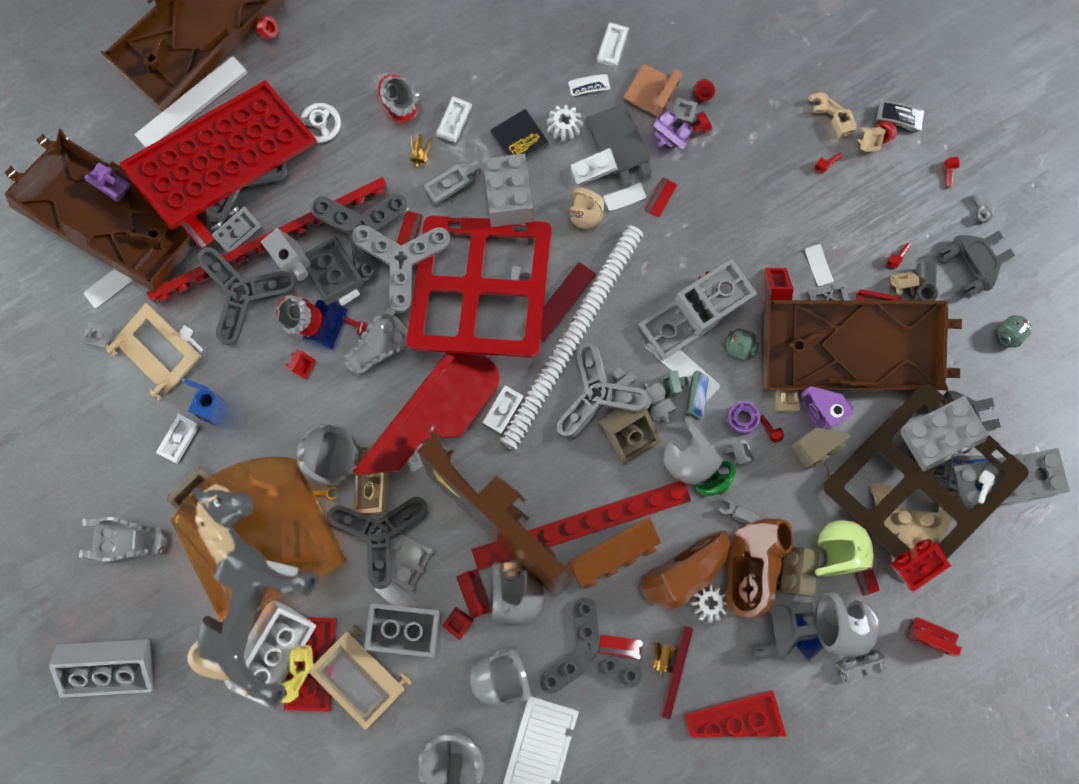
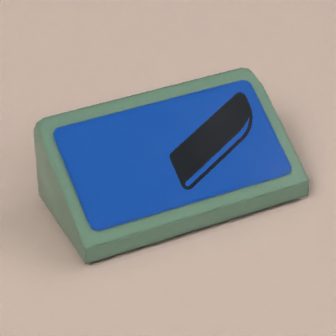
[686,370,709,419]

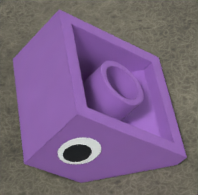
[799,386,854,430]

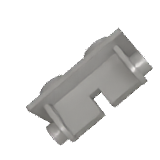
[835,649,887,683]

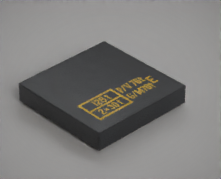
[490,109,549,158]

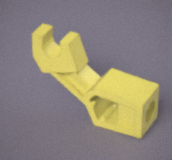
[280,645,314,703]

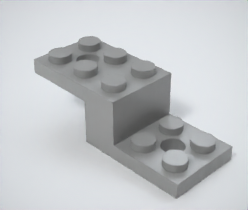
[638,258,757,361]
[952,448,1070,509]

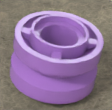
[728,401,760,435]

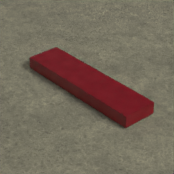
[540,262,596,342]
[659,626,693,719]

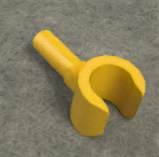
[307,486,338,501]

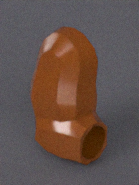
[726,518,793,618]
[639,530,731,609]

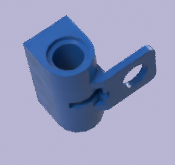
[182,378,227,427]

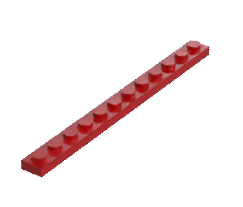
[146,177,387,303]

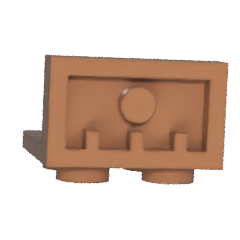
[624,64,682,116]

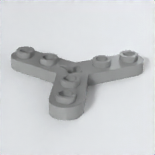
[352,225,450,313]
[557,343,651,438]

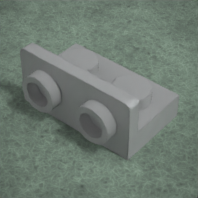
[211,206,261,253]

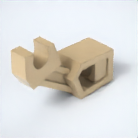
[809,92,857,139]

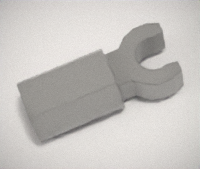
[718,498,759,525]

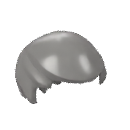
[296,424,360,487]
[418,732,484,784]

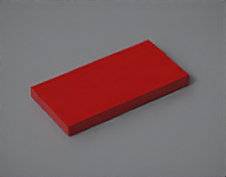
[284,617,337,712]

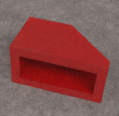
[765,268,794,300]

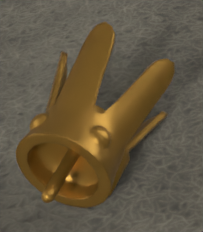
[410,134,433,167]
[653,642,678,678]

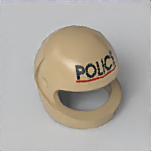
[569,188,604,229]

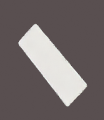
[84,269,133,308]
[646,343,720,401]

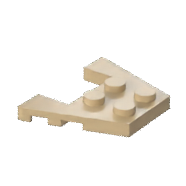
[870,484,959,549]

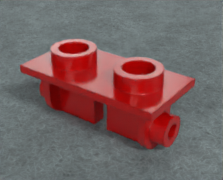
[456,569,490,619]

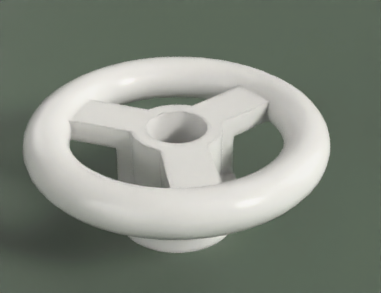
[299,103,341,143]

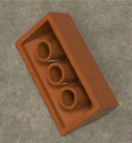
[568,517,661,589]

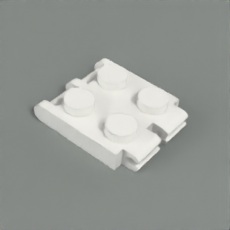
[379,534,435,592]

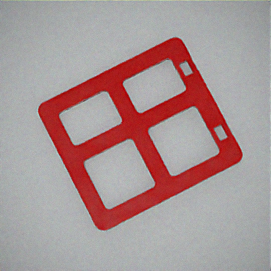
[406,216,552,358]

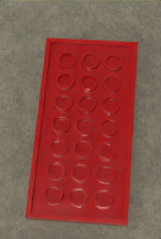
[120,80,316,230]

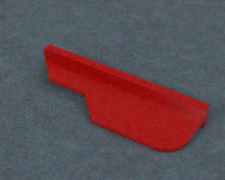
[352,353,500,477]

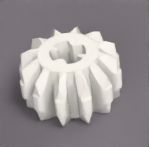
[547,104,583,142]
[690,584,728,623]

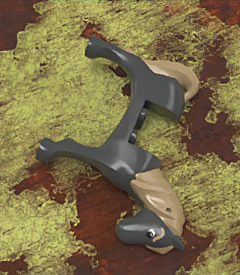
[187,484,319,707]

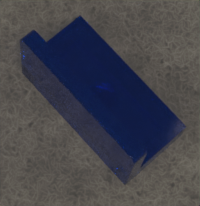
[302,300,348,349]

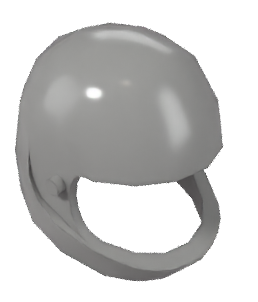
[663,415,723,485]
[490,562,544,626]
[816,591,879,657]
[470,647,531,706]

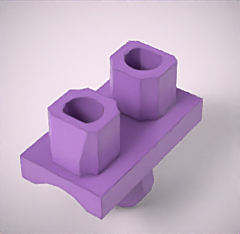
[653,110,692,149]
[84,163,131,202]

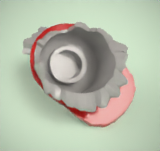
[374,72,420,124]
[275,294,322,337]

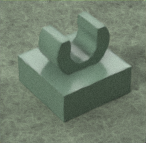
[660,370,689,398]

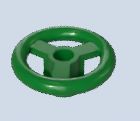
[695,460,736,496]

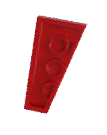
[684,690,787,738]

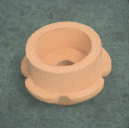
[502,561,524,576]

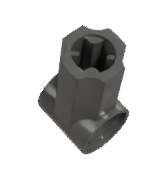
[913,262,938,300]

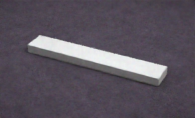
[134,56,248,148]

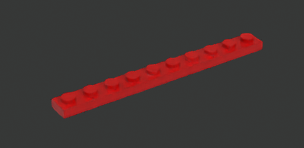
[471,481,691,571]

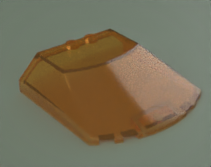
[171,456,347,623]

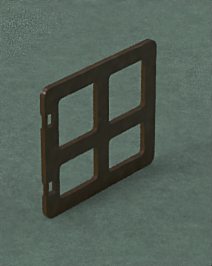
[823,384,1028,559]

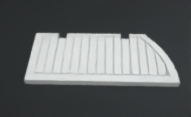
[503,697,579,784]

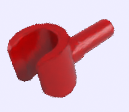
[814,153,843,173]
[944,157,960,187]
[887,243,911,268]
[342,316,368,336]
[760,415,784,442]

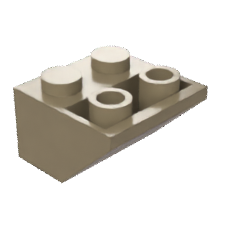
[789,428,851,469]
[775,547,819,597]

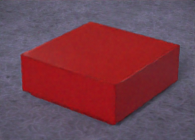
[442,607,474,640]

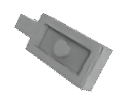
[423,161,481,205]

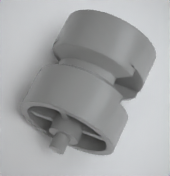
[643,382,677,423]

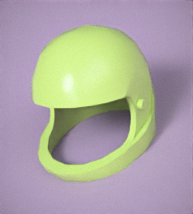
[815,520,873,577]

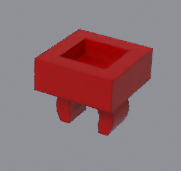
[285,349,316,380]

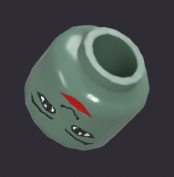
[997,315,1032,348]
[725,328,759,360]

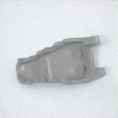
[344,308,408,375]
[79,517,167,562]

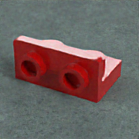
[891,538,951,592]
[907,617,962,656]

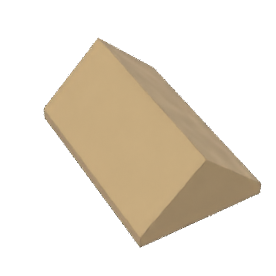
[354,446,391,515]

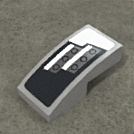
[876,100,924,133]

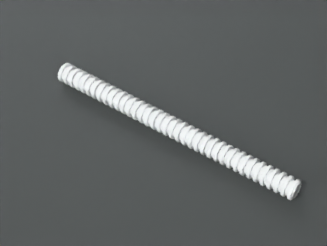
[499,225,643,451]

